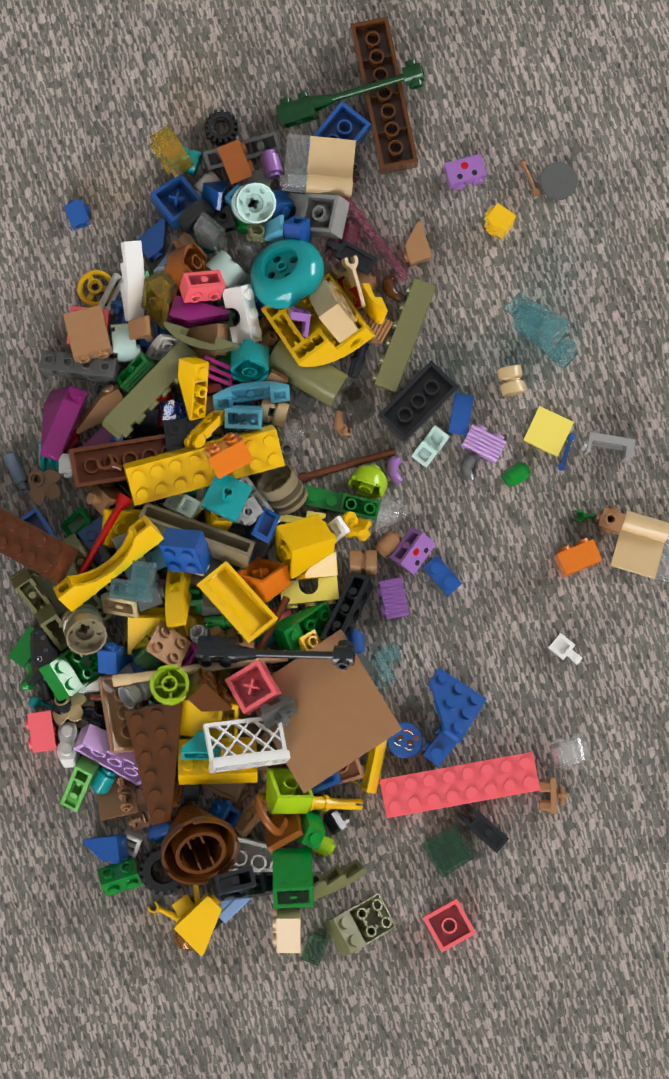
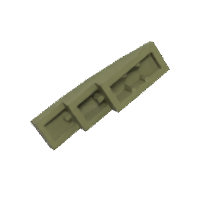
[313,859,367,900]

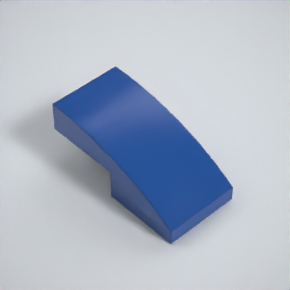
[448,393,474,436]

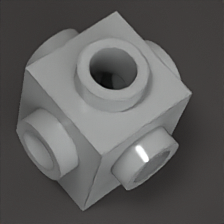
[236,496,264,526]

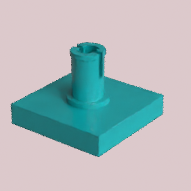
[201,475,253,523]

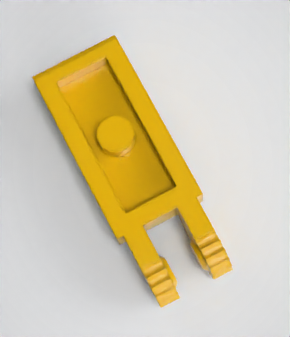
[184,410,225,448]

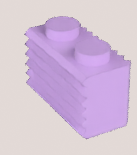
[461,424,506,464]

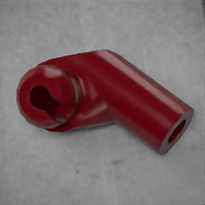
[63,429,80,454]

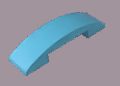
[213,381,290,411]

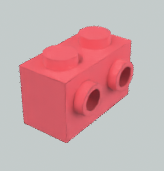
[179,270,225,303]

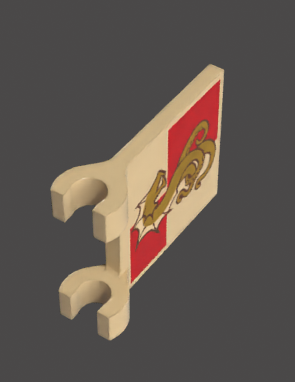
[328,255,366,310]

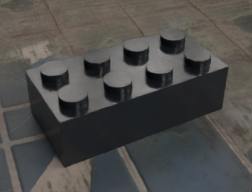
[378,360,459,444]

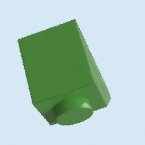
[60,755,100,812]

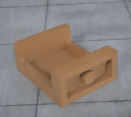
[63,305,113,363]

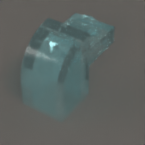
[373,641,403,686]

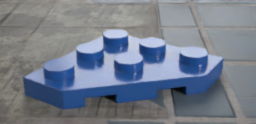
[428,667,487,743]

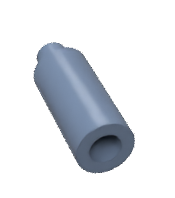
[3,452,28,490]

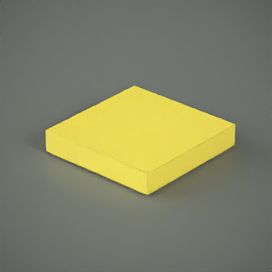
[523,406,574,457]

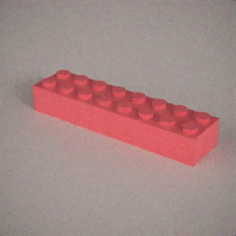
[379,752,540,818]

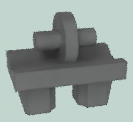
[260,694,297,728]

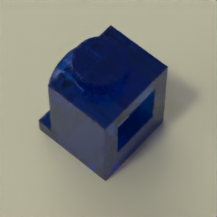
[160,400,188,421]

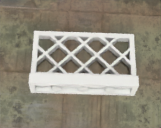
[203,717,291,773]

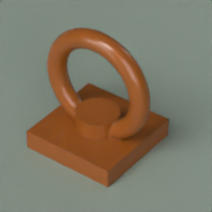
[255,793,304,853]

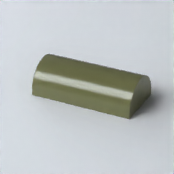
[269,339,348,407]

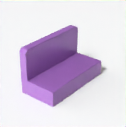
[287,306,311,337]

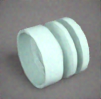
[231,183,276,224]

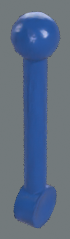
[558,433,576,471]

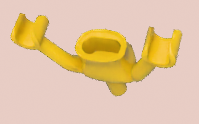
[148,885,200,922]

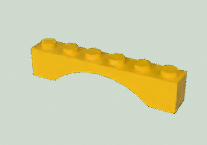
[53,515,164,612]

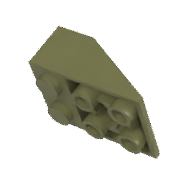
[324,893,397,957]

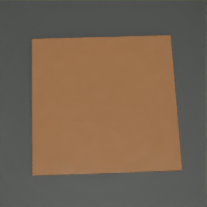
[256,629,402,793]

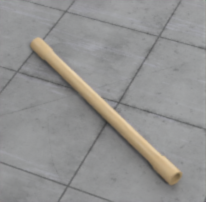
[112,658,288,687]

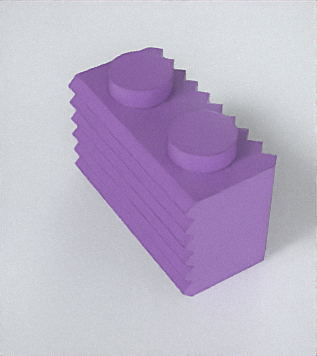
[376,577,409,620]

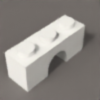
[223,284,262,344]

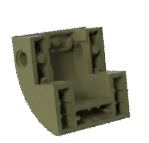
[10,534,114,651]

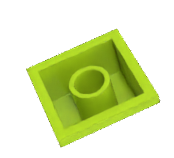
[266,768,314,814]

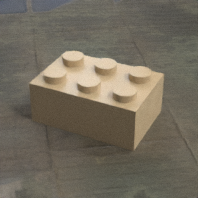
[307,277,358,343]

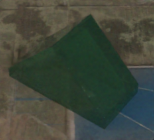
[300,930,329,966]

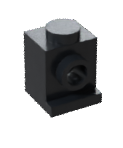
[213,205,236,235]

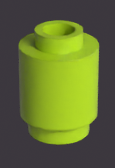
[309,836,336,857]

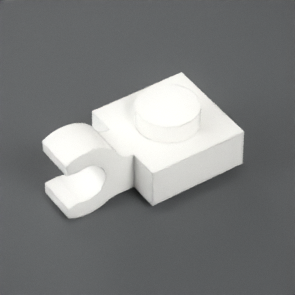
[548,633,582,665]

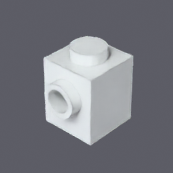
[59,454,73,478]

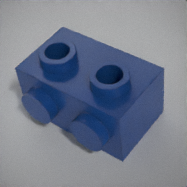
[422,726,457,767]

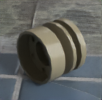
[257,464,308,515]
[61,603,107,655]

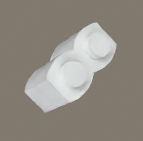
[57,723,81,768]

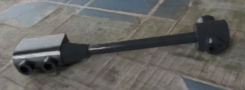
[196,636,355,670]

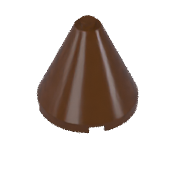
[160,803,240,885]

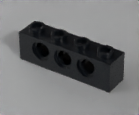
[320,572,373,642]

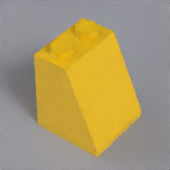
[275,514,336,579]

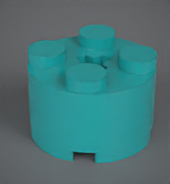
[230,339,269,383]

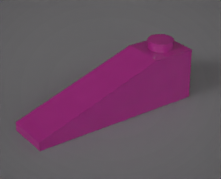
[40,386,88,461]

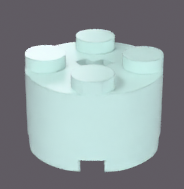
[206,250,247,289]
[110,323,140,362]

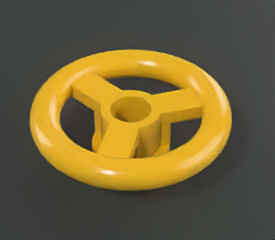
[77,270,115,307]

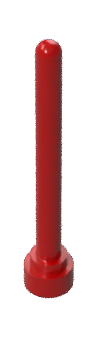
[77,492,132,575]

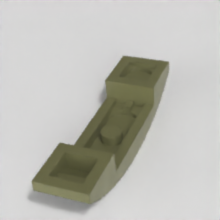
[164,322,240,352]

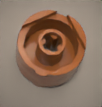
[164,244,209,287]

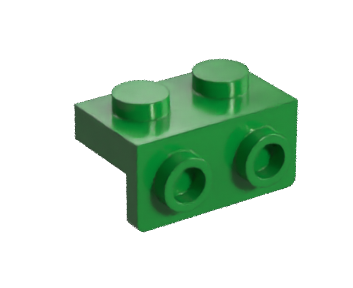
[97,858,143,896]

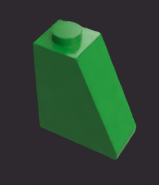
[295,810,326,850]

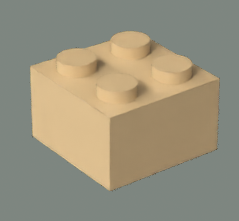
[273,906,301,953]

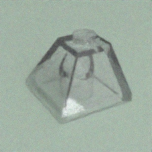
[373,494,408,536]

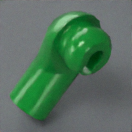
[21,663,37,690]

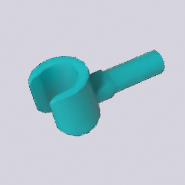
[28,696,53,710]

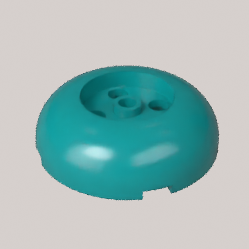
[250,239,324,309]

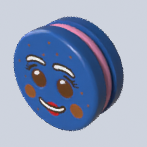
[387,722,423,758]

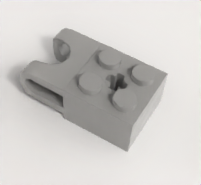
[284,193,350,239]

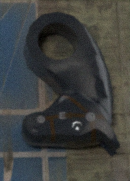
[27,627,112,685]

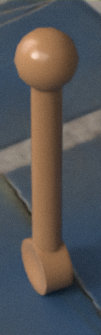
[519,160,541,197]

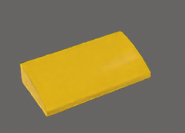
[197,561,278,643]
[361,739,388,794]

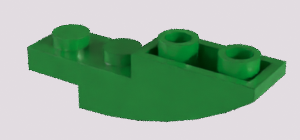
[303,485,381,520]

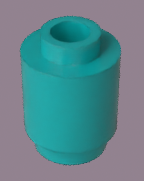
[91,766,117,794]

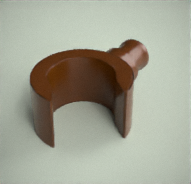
[95,453,123,471]

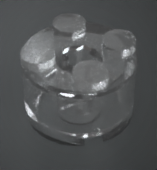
[549,733,593,770]

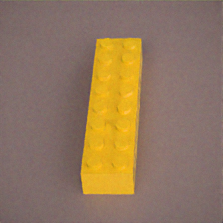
[123,425,285,506]

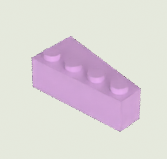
[73,724,142,786]

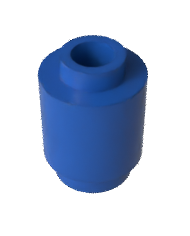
[348,630,365,655]
[147,818,172,843]

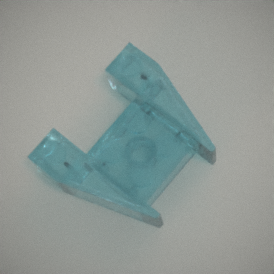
[504,292,578,370]

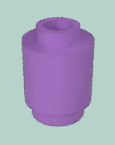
[260,149,283,180]

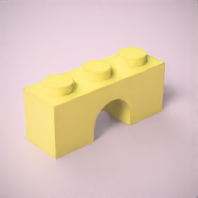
[281,576,339,609]

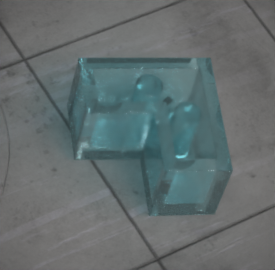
[109,561,157,603]

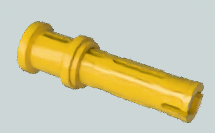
[308,794,363,812]

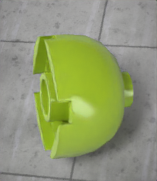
[348,464,388,500]
[149,664,190,706]

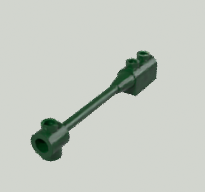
[276,59,426,129]

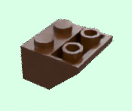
[187,667,232,712]

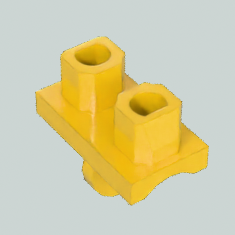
[337,511,372,542]

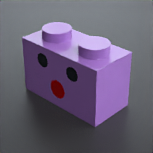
[444,154,487,190]
[390,527,436,575]

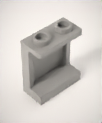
[580,432,636,463]

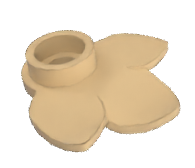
[53,692,87,725]

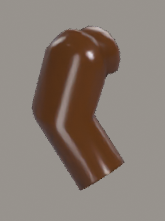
[382,275,404,302]

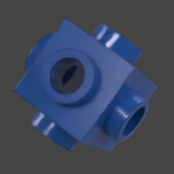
[209,798,242,829]

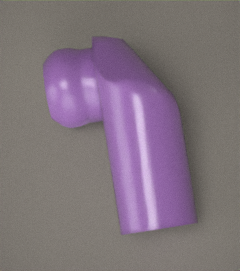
[386,456,403,485]

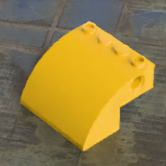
[261,273,375,367]

